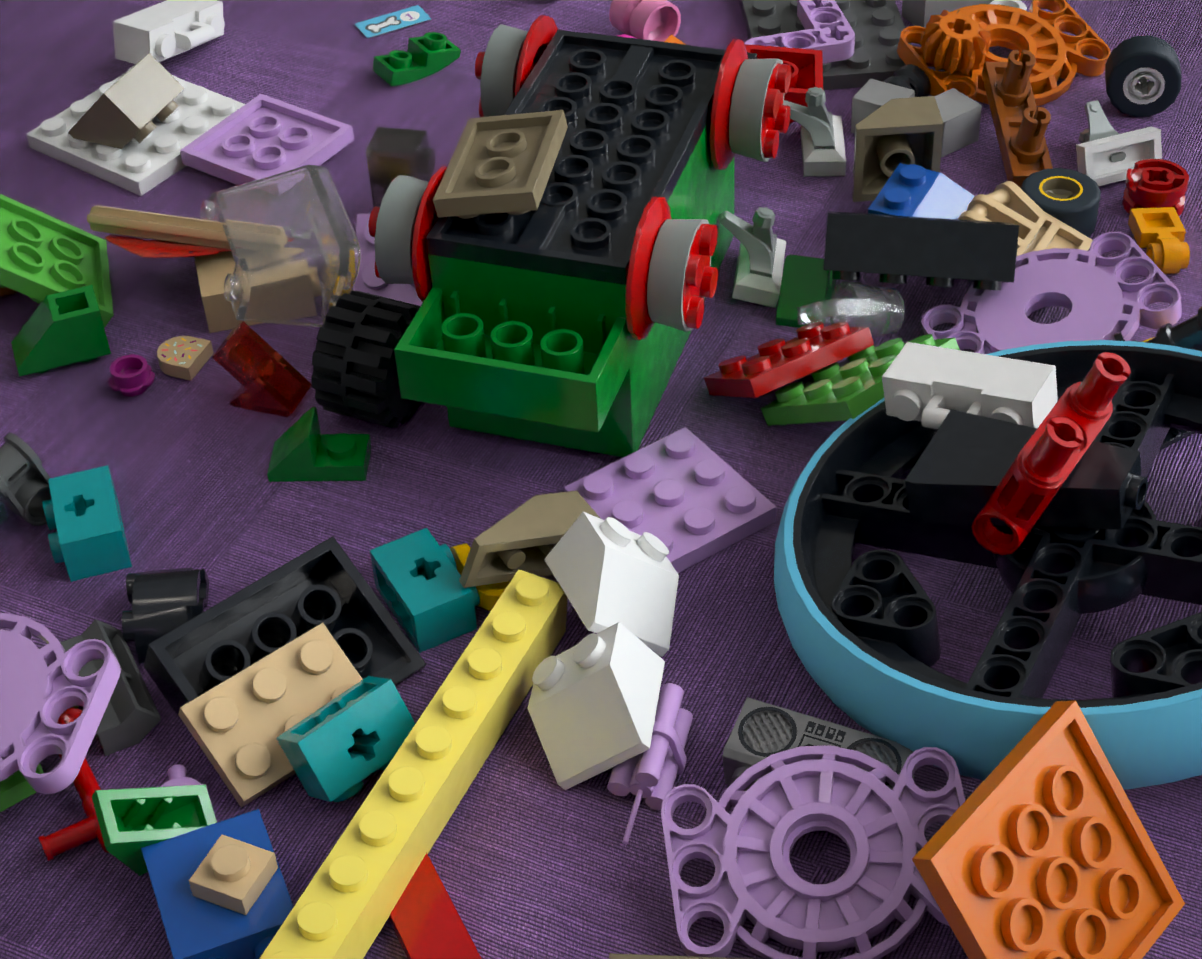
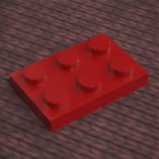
[704,321,874,398]

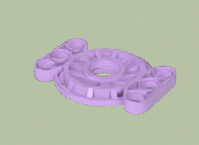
[921,232,1182,354]
[0,613,121,794]
[661,745,965,959]

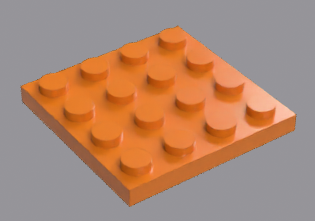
[912,700,1185,959]

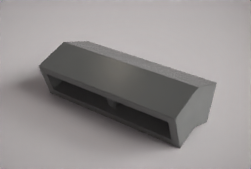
[60,619,161,756]

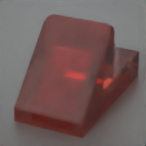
[212,321,312,417]

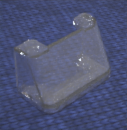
[200,165,361,327]

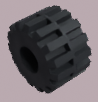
[311,291,421,428]

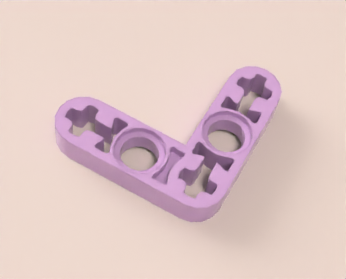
[744,0,855,63]

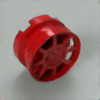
[1122,159,1189,216]

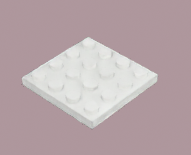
[26,65,245,196]

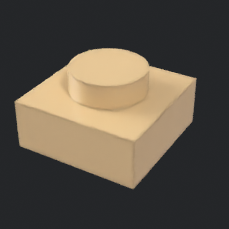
[189,834,278,915]

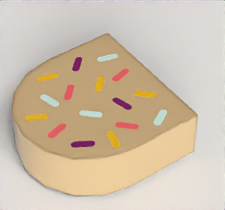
[157,336,214,381]

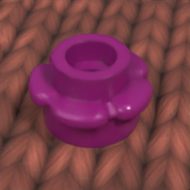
[108,354,155,397]

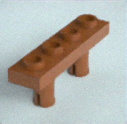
[982,50,1053,188]

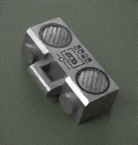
[722,697,914,791]

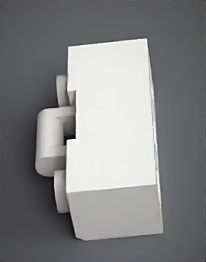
[113,0,225,64]
[882,342,1058,429]

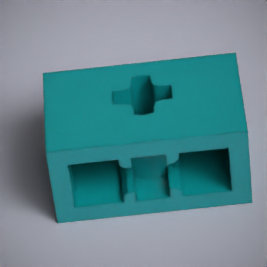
[42,465,132,582]
[369,528,480,653]
[276,676,416,802]

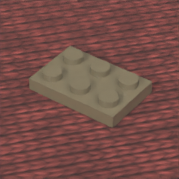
[433,110,568,219]

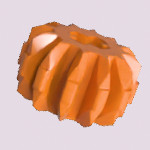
[920,10,991,75]

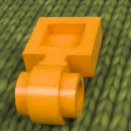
[1128,207,1190,274]

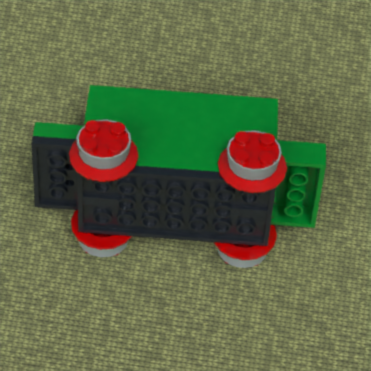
[368,15,791,457]

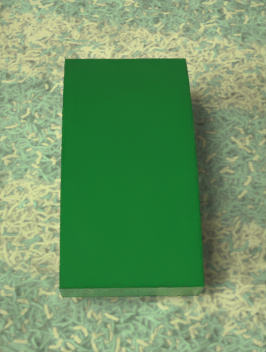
[372,32,461,86]

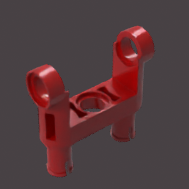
[972,352,1131,555]

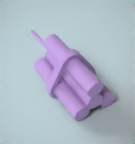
[607,683,693,845]

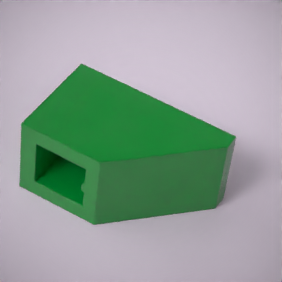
[11,285,111,376]

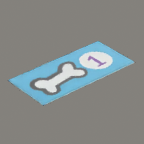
[355,5,431,38]

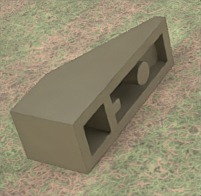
[459,490,601,588]

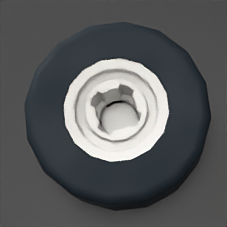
[1105,35,1182,117]

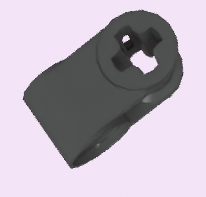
[0,432,51,526]

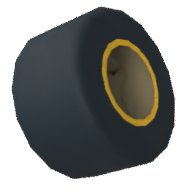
[1021,168,1101,237]

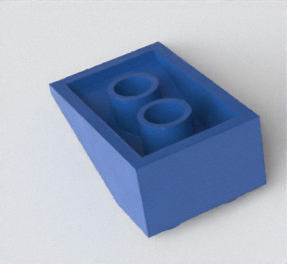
[868,163,975,219]

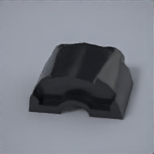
[122,567,209,663]

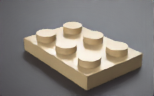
[178,623,363,808]

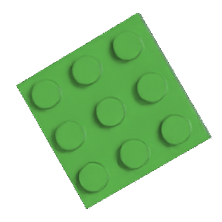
[0,194,114,328]
[761,334,960,426]

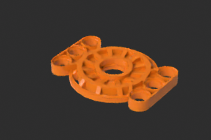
[897,0,1110,106]

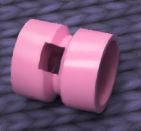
[609,0,681,42]

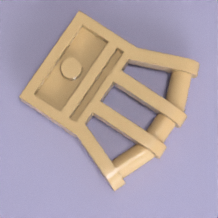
[958,181,1093,256]

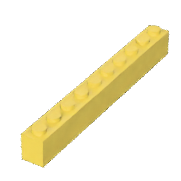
[259,569,567,959]

